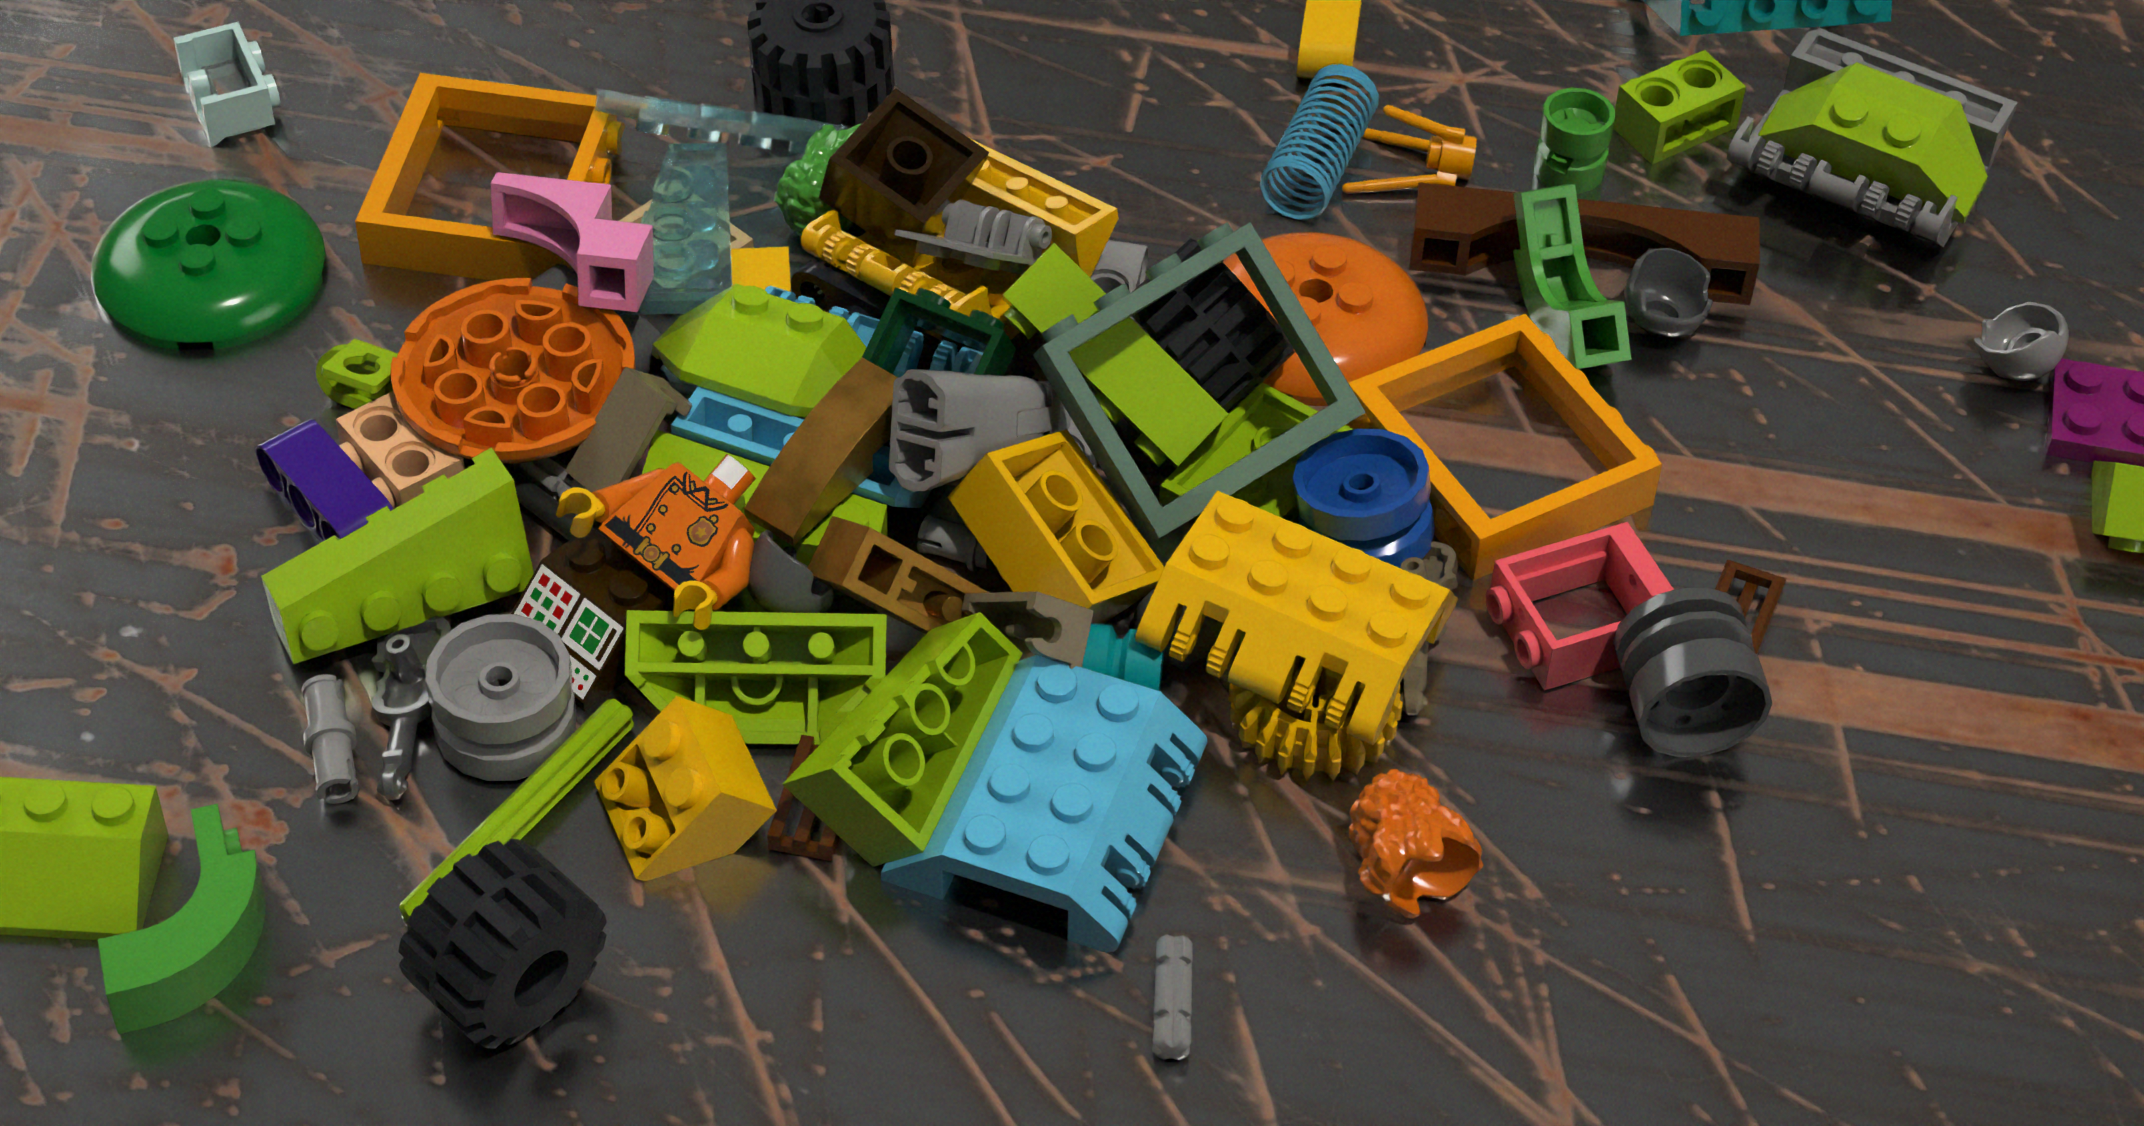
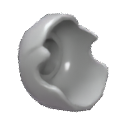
[1974,302,2069,382]

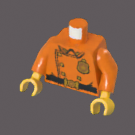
[556,454,756,630]

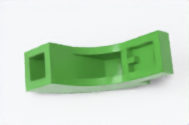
[1513,184,1632,369]
[97,804,266,1034]

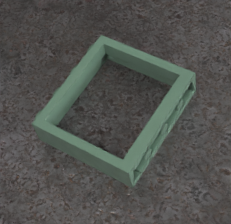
[1033,222,1366,544]

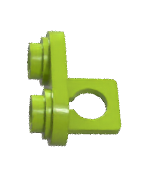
[316,338,398,409]

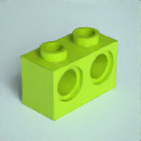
[1613,50,1746,165]

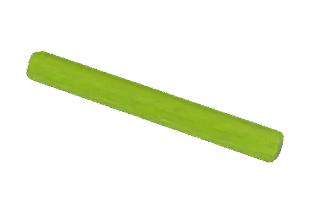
[399,699,634,927]

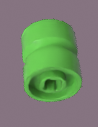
[1533,88,1615,194]

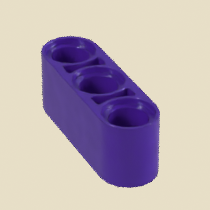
[255,419,393,542]

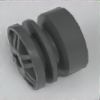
[1613,587,1772,757]

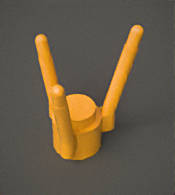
[1342,105,1477,194]

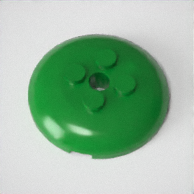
[91,179,326,350]

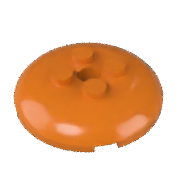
[1223,232,1428,406]
[391,278,636,464]

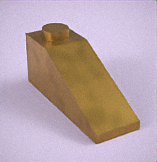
[808,516,989,634]

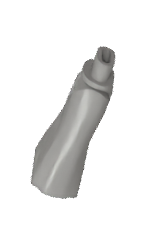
[889,369,1071,492]

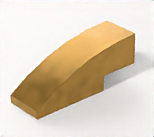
[744,357,898,546]

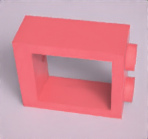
[1485,522,1674,691]

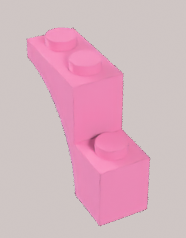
[490,172,654,312]

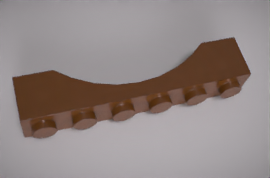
[1409,182,1760,305]

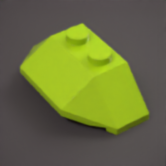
[1758,62,1988,224]
[652,284,867,417]
[625,610,887,746]

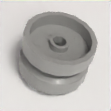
[425,614,577,781]

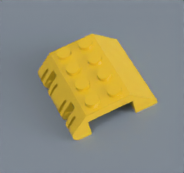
[801,139,1119,340]
[1135,490,1458,745]

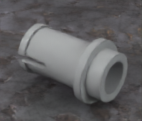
[917,514,994,573]

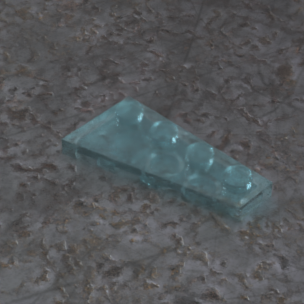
[595,88,847,154]
[614,143,732,315]

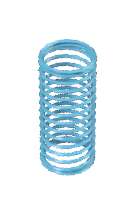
[1260,64,1379,220]

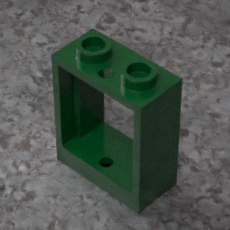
[862,287,1016,447]

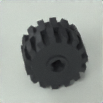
[747,0,895,132]
[1132,238,1295,413]
[398,839,607,1048]

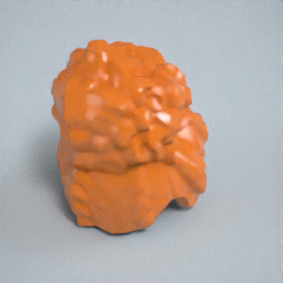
[1349,769,1484,919]

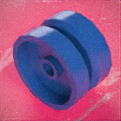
[1292,428,1435,568]

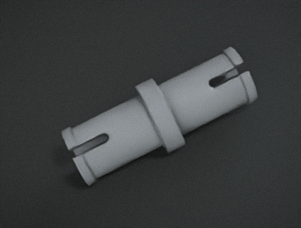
[301,674,360,804]

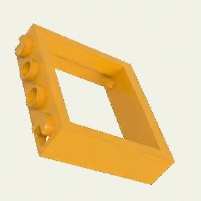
[355,73,625,281]
[1346,314,1662,581]

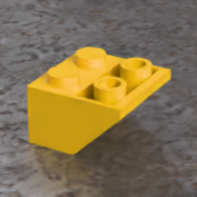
[594,696,777,882]

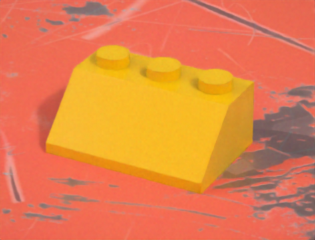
[948,429,1164,624]

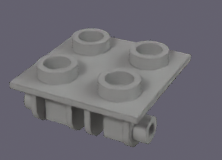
[895,200,1052,275]

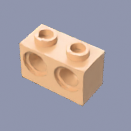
[336,391,465,509]

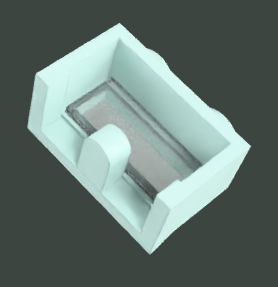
[174,22,281,147]

